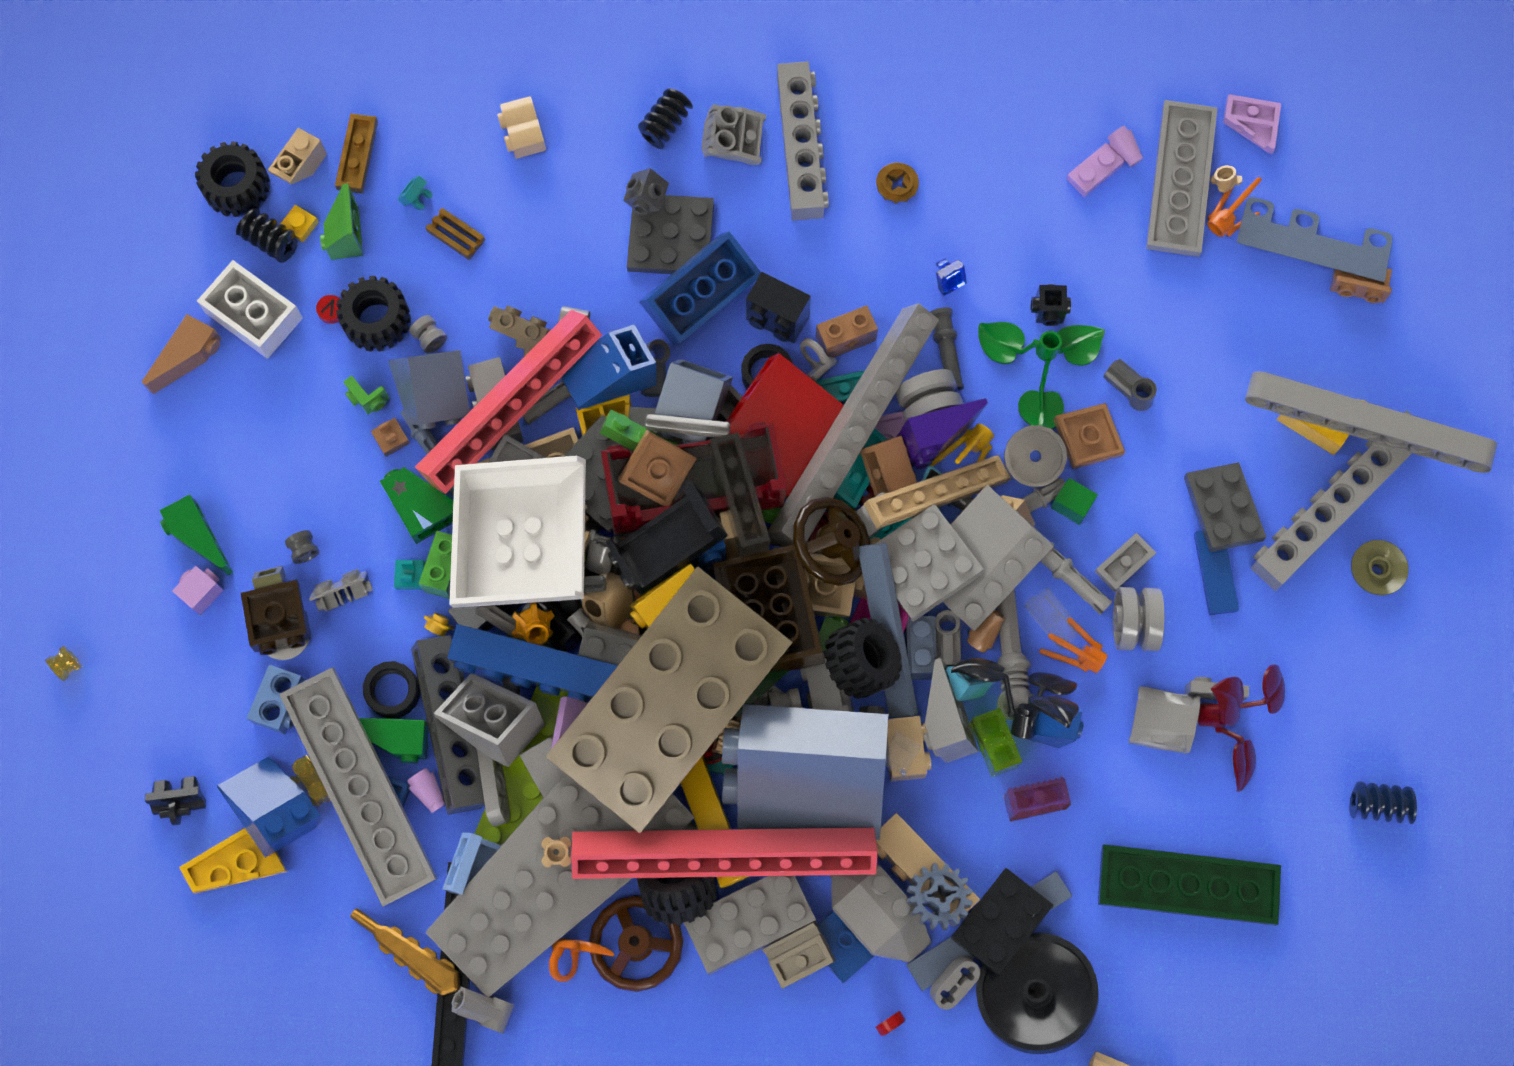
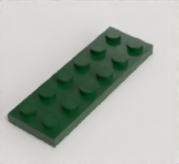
[1098,844,1281,926]

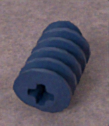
[1349,781,1417,824]

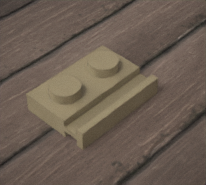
[762,921,836,989]

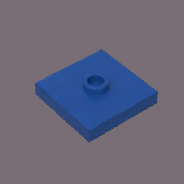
[817,911,874,984]

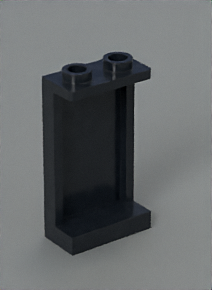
[606,481,728,595]

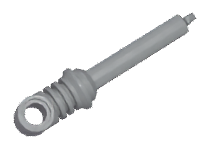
[996,588,1034,720]

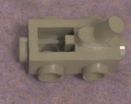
[488,305,551,358]

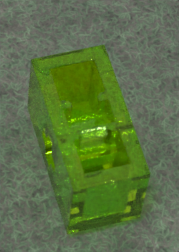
[970,708,1023,778]

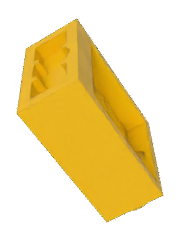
[630,563,695,629]

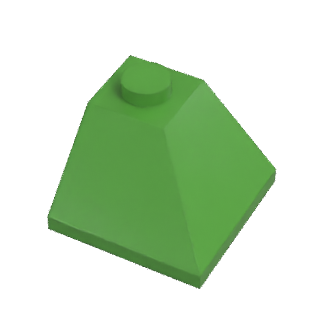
[320,183,363,260]

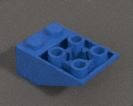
[561,325,656,410]

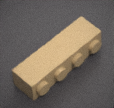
[876,813,980,927]

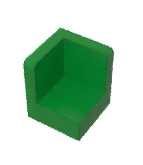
[1051,478,1098,525]

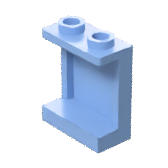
[442,832,502,895]

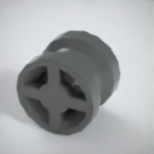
[284,530,320,564]

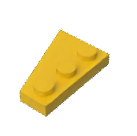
[179,828,288,894]

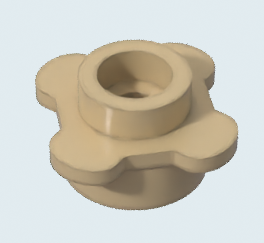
[1210,165,1243,193]
[541,837,571,868]

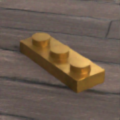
[335,113,378,193]

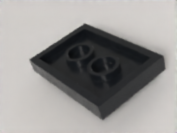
[951,868,1054,977]

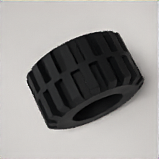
[195,141,270,217]
[336,276,411,352]
[824,618,902,699]
[637,877,717,925]

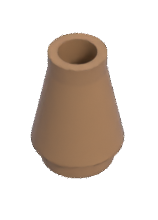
[967,610,1006,653]

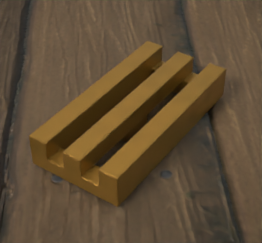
[425,208,485,260]

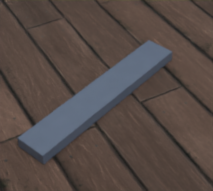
[859,543,918,717]
[906,871,1073,991]

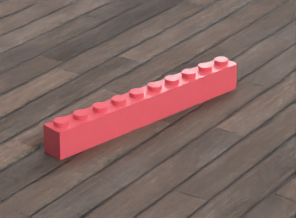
[571,828,878,879]

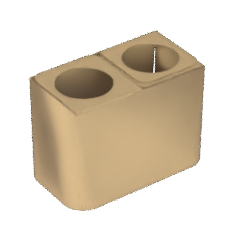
[581,572,634,629]

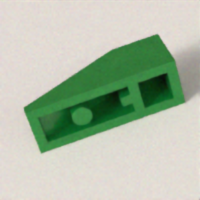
[159,494,233,575]
[359,718,429,764]

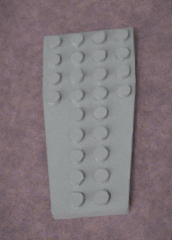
[426,775,695,997]

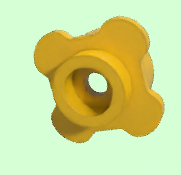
[424,612,454,636]

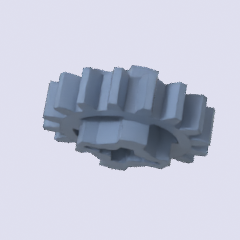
[906,863,973,931]

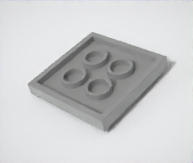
[875,504,985,622]

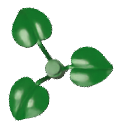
[978,322,1105,429]

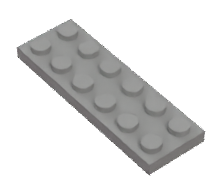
[1146,100,1218,257]

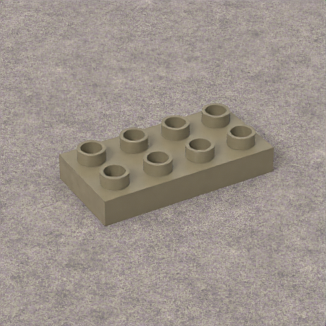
[545,566,792,833]

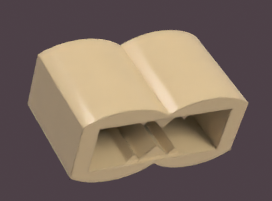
[497,96,546,159]

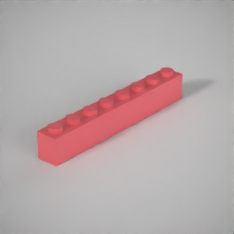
[415,310,602,494]

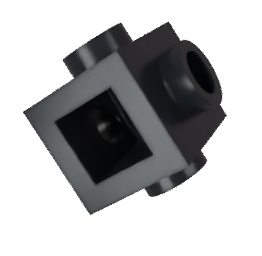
[1030,284,1071,326]

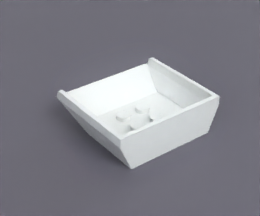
[450,456,586,608]

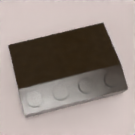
[712,545,825,672]

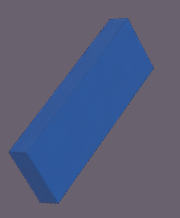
[1194,531,1239,615]

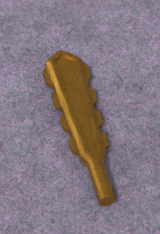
[350,908,460,996]

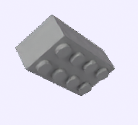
[683,876,816,976]

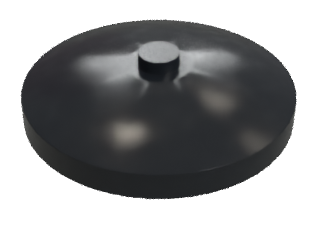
[976,933,1099,1054]

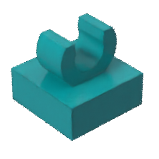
[396,175,433,210]
[394,559,425,590]

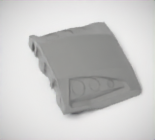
[701,104,766,165]
[1128,686,1200,754]

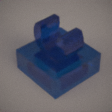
[936,258,967,296]

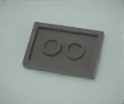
[1184,462,1266,552]

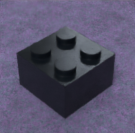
[746,272,811,344]

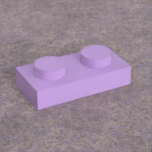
[1066,143,1125,197]

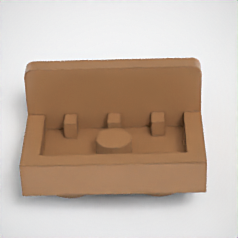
[1330,268,1392,303]

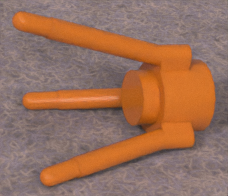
[1207,177,1262,237]
[1039,618,1108,674]

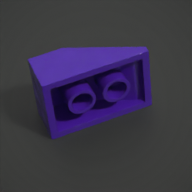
[896,398,988,469]

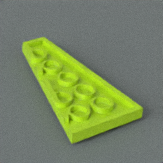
[474,686,568,845]

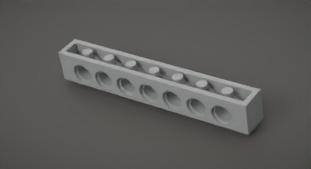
[1250,410,1413,592]

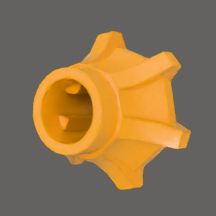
[511,602,554,645]

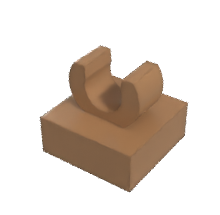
[371,418,410,457]

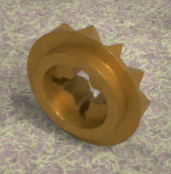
[876,162,919,204]

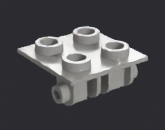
[309,569,373,612]

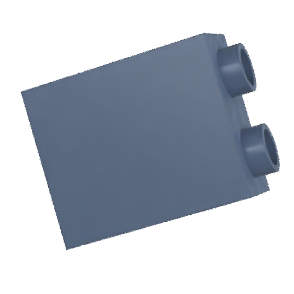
[722,704,888,840]

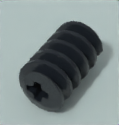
[638,88,693,149]
[236,207,297,263]

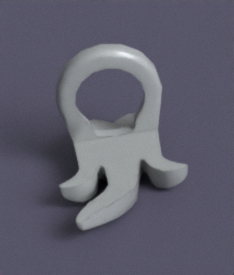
[800,338,837,382]

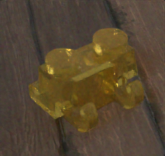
[290,755,331,806]

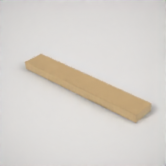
[864,455,1012,529]

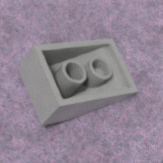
[924,658,979,763]
[434,674,545,767]

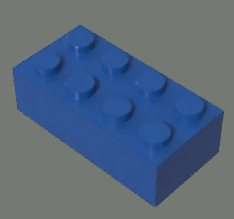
[639,231,761,345]

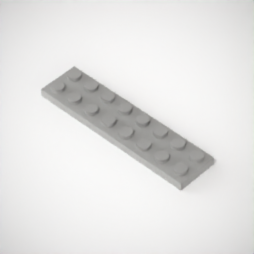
[279,667,438,907]

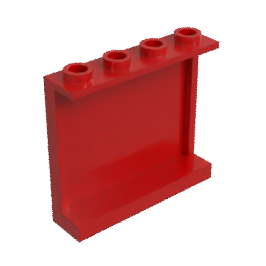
[713,353,844,502]

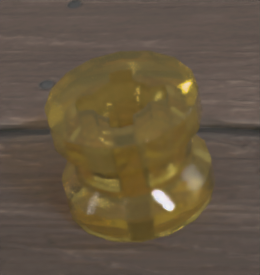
[45,645,83,682]

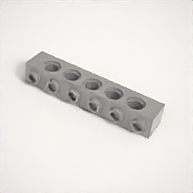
[777,61,829,221]

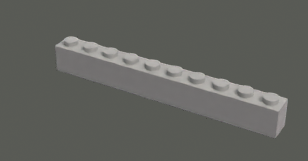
[766,303,939,547]

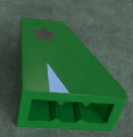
[380,467,454,544]

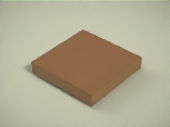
[1053,403,1126,470]
[618,430,697,506]

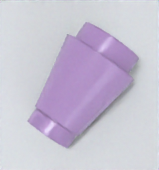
[1107,125,1143,167]
[407,768,445,813]

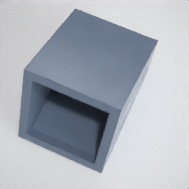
[388,350,470,430]
[654,359,733,444]

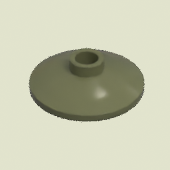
[1351,540,1409,596]

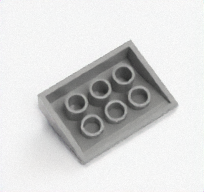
[943,484,1054,631]

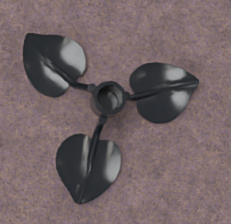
[951,658,1079,739]

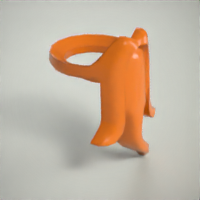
[549,938,614,982]

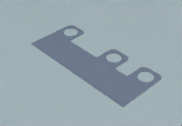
[1236,197,1393,282]

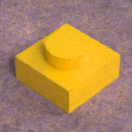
[280,204,319,243]

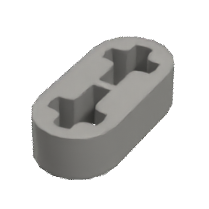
[930,956,980,1010]

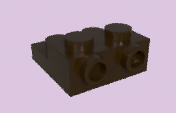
[240,579,312,655]

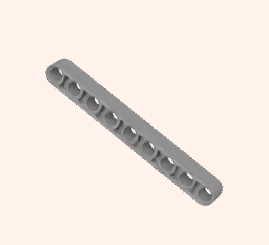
[1245,371,1498,473]

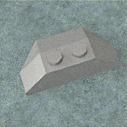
[830,865,931,963]

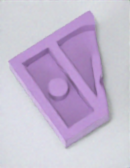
[1223,94,1281,154]

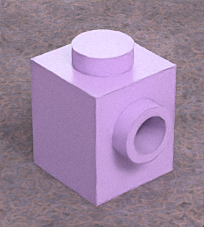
[172,566,223,615]

